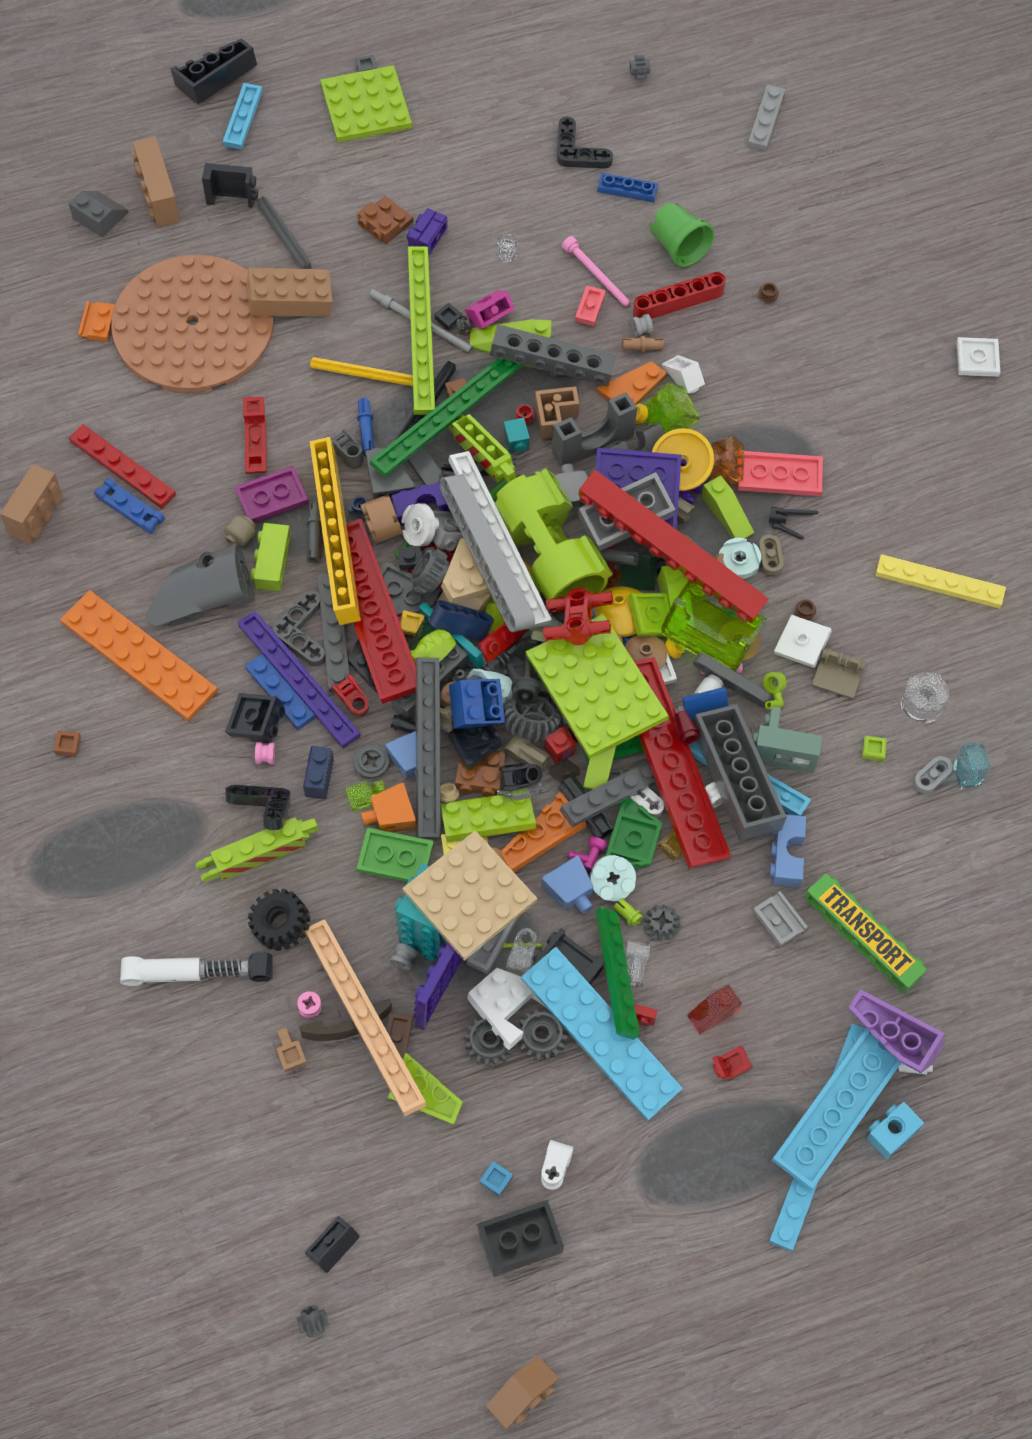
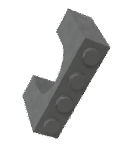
[552,392,637,467]

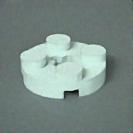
[719,538,761,579]
[590,855,636,901]

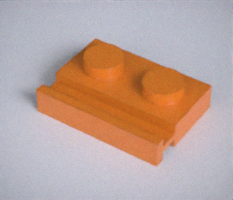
[78,301,115,342]

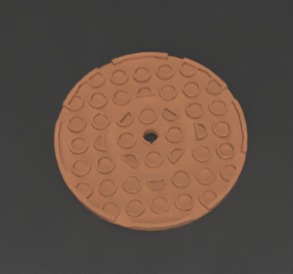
[111,255,274,393]

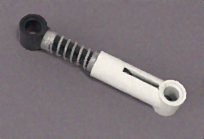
[120,952,273,986]

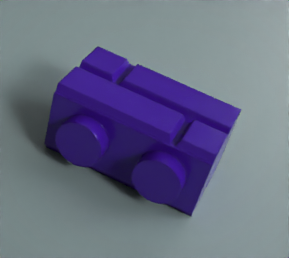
[406,208,448,256]

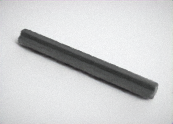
[257,196,312,269]

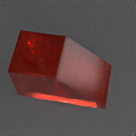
[687,984,742,1035]

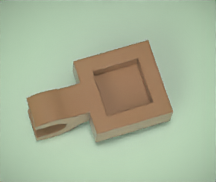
[276,1027,307,1072]

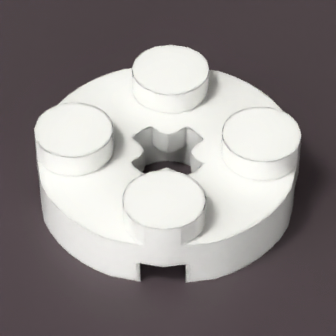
[402,503,439,546]

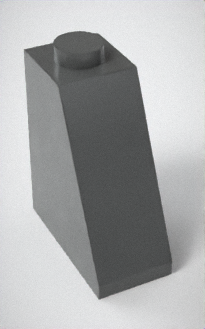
[366,448,415,501]

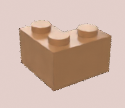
[535,386,579,439]
[486,1356,559,1429]

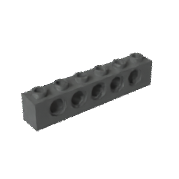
[490,324,616,387]

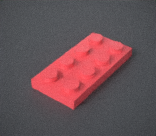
[738,451,823,496]

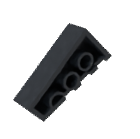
[170,38,257,104]

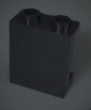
[202,163,258,208]
[532,928,605,985]

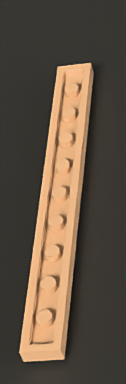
[304,919,426,1117]

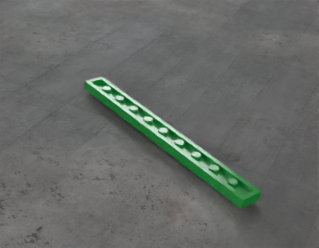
[370,359,525,478]

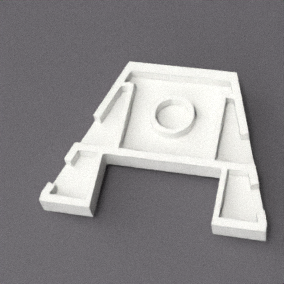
[467,968,545,1050]

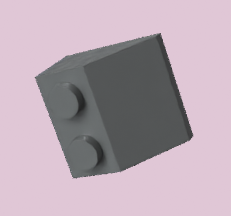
[69,191,128,238]

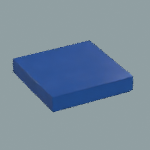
[682,687,728,722]

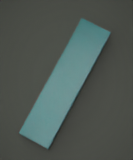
[419,603,484,669]

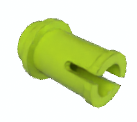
[613,898,643,927]

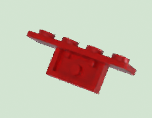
[478,622,530,662]

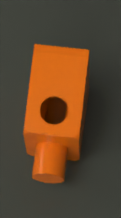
[361,782,416,832]

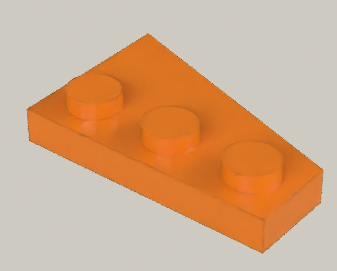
[596,361,667,405]

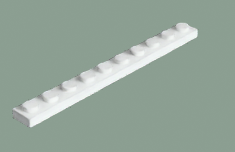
[448,451,552,630]

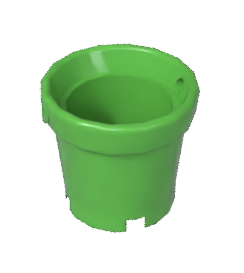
[650,203,714,268]

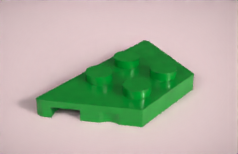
[606,797,662,873]

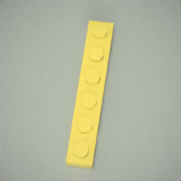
[875,554,1006,609]

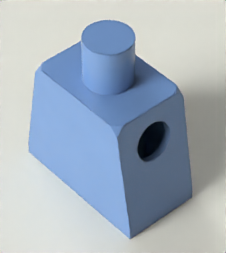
[385,731,416,779]
[541,855,594,914]

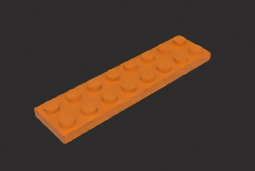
[60,590,218,722]

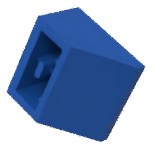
[449,679,505,729]

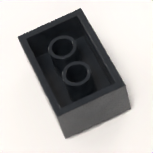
[477,1200,564,1277]

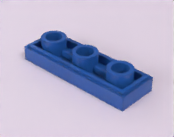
[597,173,658,202]

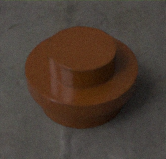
[759,283,779,302]
[795,599,816,620]

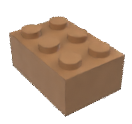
[0,464,62,545]

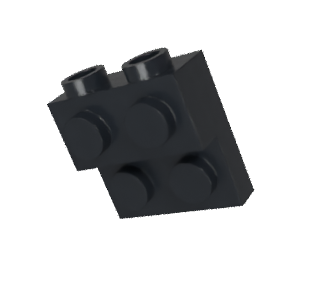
[225,693,285,743]

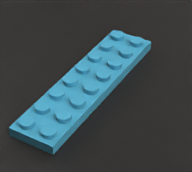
[520,947,683,1121]
[772,1028,901,1191]

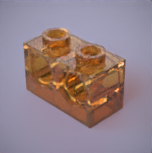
[710,435,744,485]

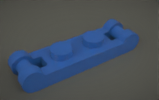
[94,478,165,534]

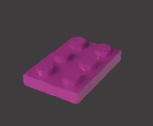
[234,466,309,523]

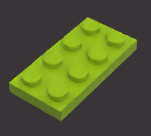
[440,790,536,842]

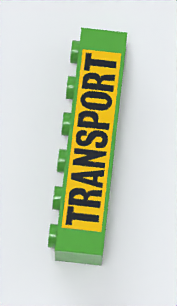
[804,873,927,995]

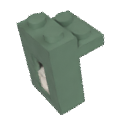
[753,707,822,774]

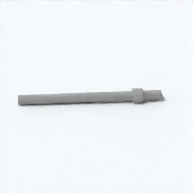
[369,289,473,353]

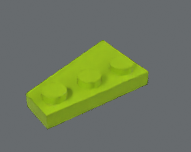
[388,1053,464,1125]

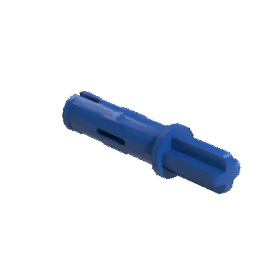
[357,397,374,455]

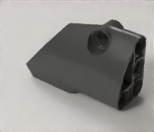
[145,543,255,627]

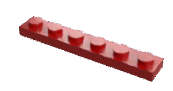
[69,424,176,509]

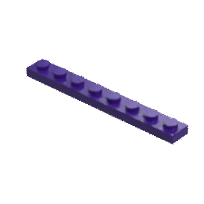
[238,611,361,749]

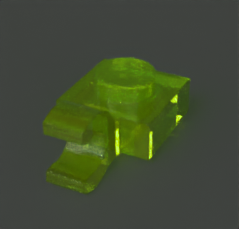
[345,780,386,811]

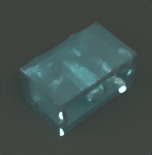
[953,743,991,789]

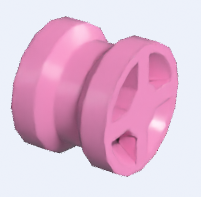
[255,742,275,765]
[297,991,322,1019]

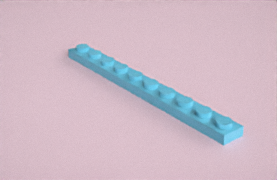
[769,1024,865,1252]

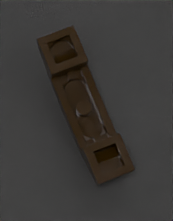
[299,999,392,1041]

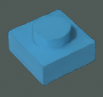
[479,1161,513,1197]

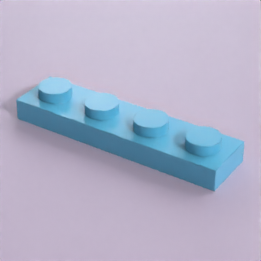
[223,83,263,150]

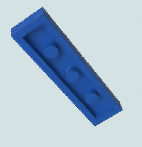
[245,653,315,730]

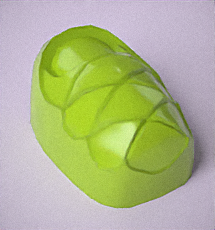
[410,629,456,665]

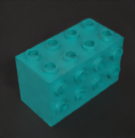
[394,863,448,961]

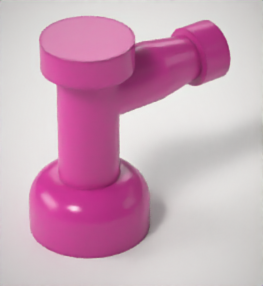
[568,837,607,872]

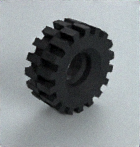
[248,888,310,951]

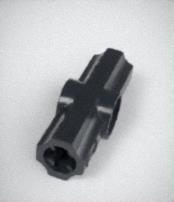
[559,776,614,840]

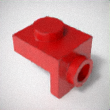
[712,1046,753,1081]

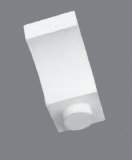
[661,355,705,393]

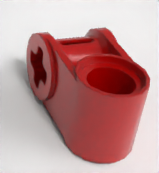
[331,674,369,717]

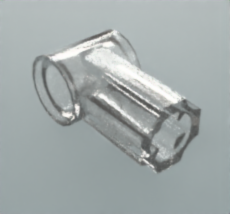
[625,939,651,988]

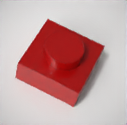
[635,1004,658,1026]

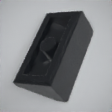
[305,1216,359,1273]

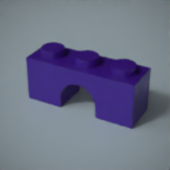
[392,481,450,526]

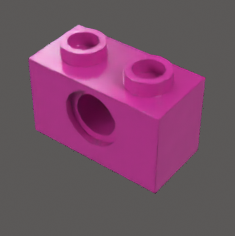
[464,290,515,329]

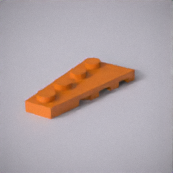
[501,791,586,872]

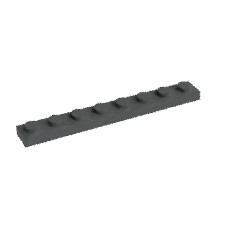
[415,657,441,838]

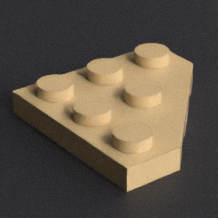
[441,538,490,603]

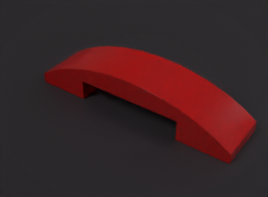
[243,397,267,474]

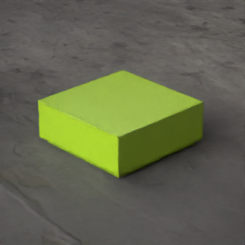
[862,736,887,761]

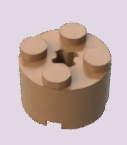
[361,495,403,544]

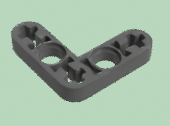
[273,590,326,666]

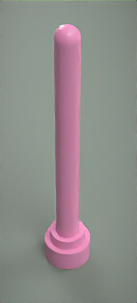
[562,236,630,307]

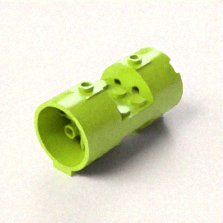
[494,468,613,613]

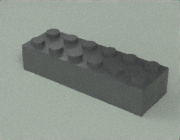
[694,704,787,841]

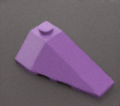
[848,989,945,1073]

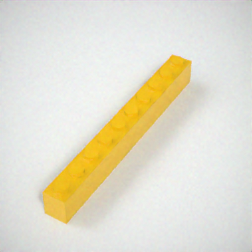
[310,437,361,625]

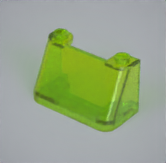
[661,581,768,672]

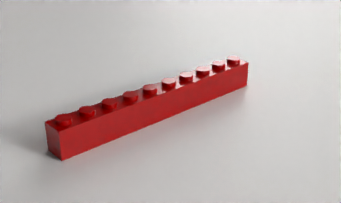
[578,470,769,624]

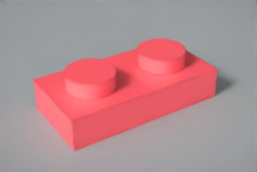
[575,286,606,326]

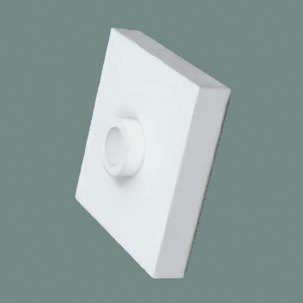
[956,337,1000,377]
[774,615,832,668]

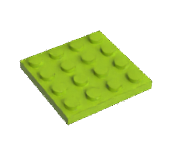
[320,65,412,143]

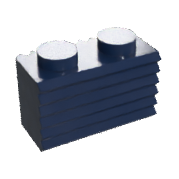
[303,746,334,799]

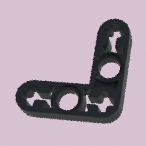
[557,116,613,169]
[225,785,290,830]

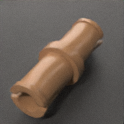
[622,336,664,352]

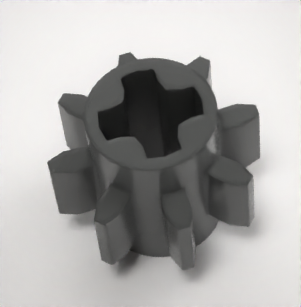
[630,55,650,79]
[296,1305,329,1337]

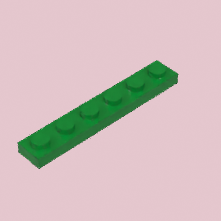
[595,907,640,1040]

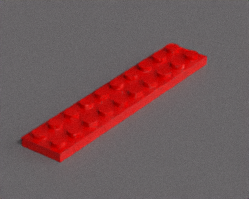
[322,519,416,704]
[634,657,732,869]

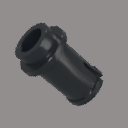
[391,714,416,734]

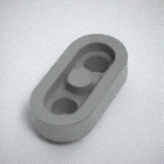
[914,756,953,794]

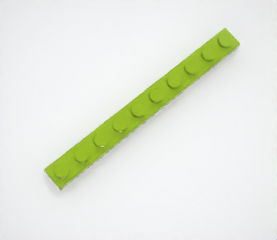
[408,246,435,415]

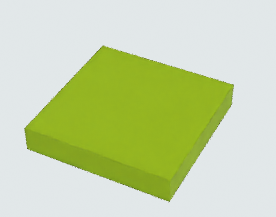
[628,593,676,636]

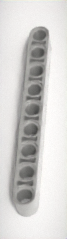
[440,474,535,632]

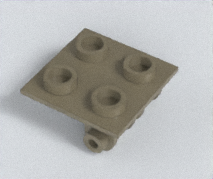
[812,648,866,699]

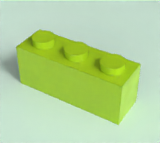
[251,523,291,591]

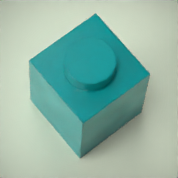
[504,418,530,453]

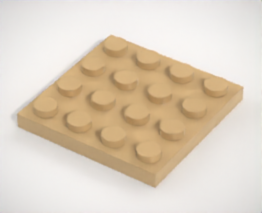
[402,831,537,961]

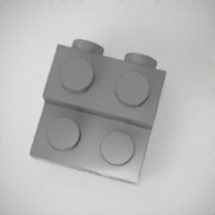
[432,511,464,551]

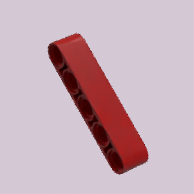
[633,272,726,319]

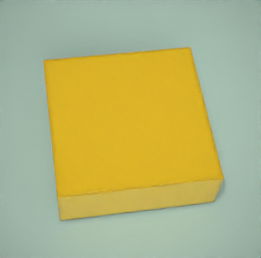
[400,610,424,637]

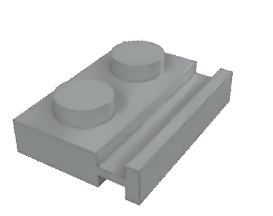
[753,891,808,947]

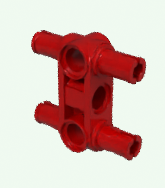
[543,587,613,645]

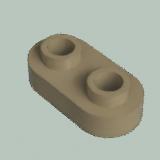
[758,534,784,576]

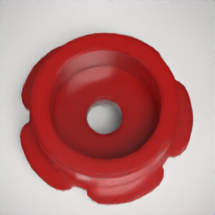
[515,404,535,424]

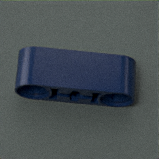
[428,600,494,640]

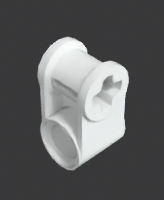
[541,1140,574,1190]

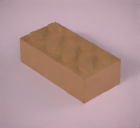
[131,136,180,227]
[246,268,333,317]

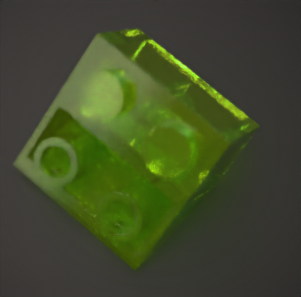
[643,382,700,434]

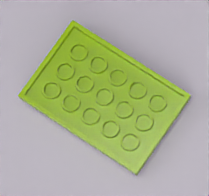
[526,614,668,759]

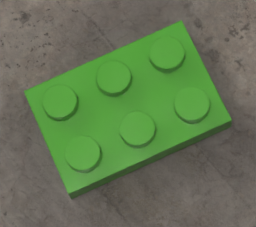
[356,827,434,882]

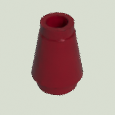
[674,710,700,745]

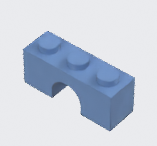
[769,814,806,888]

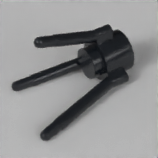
[769,506,819,539]

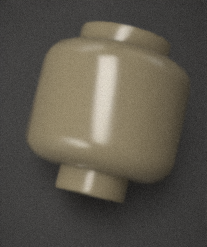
[224,515,256,547]

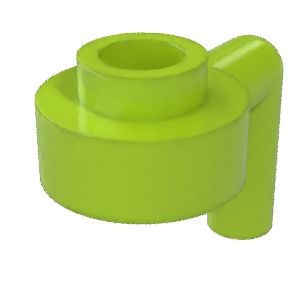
[763,672,787,710]

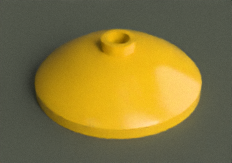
[652,428,714,491]
[595,586,642,637]

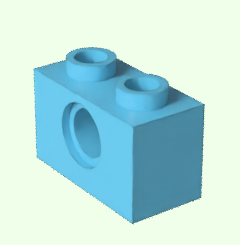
[866,1102,924,1160]

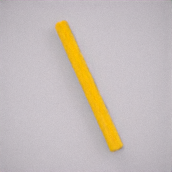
[310,357,413,386]

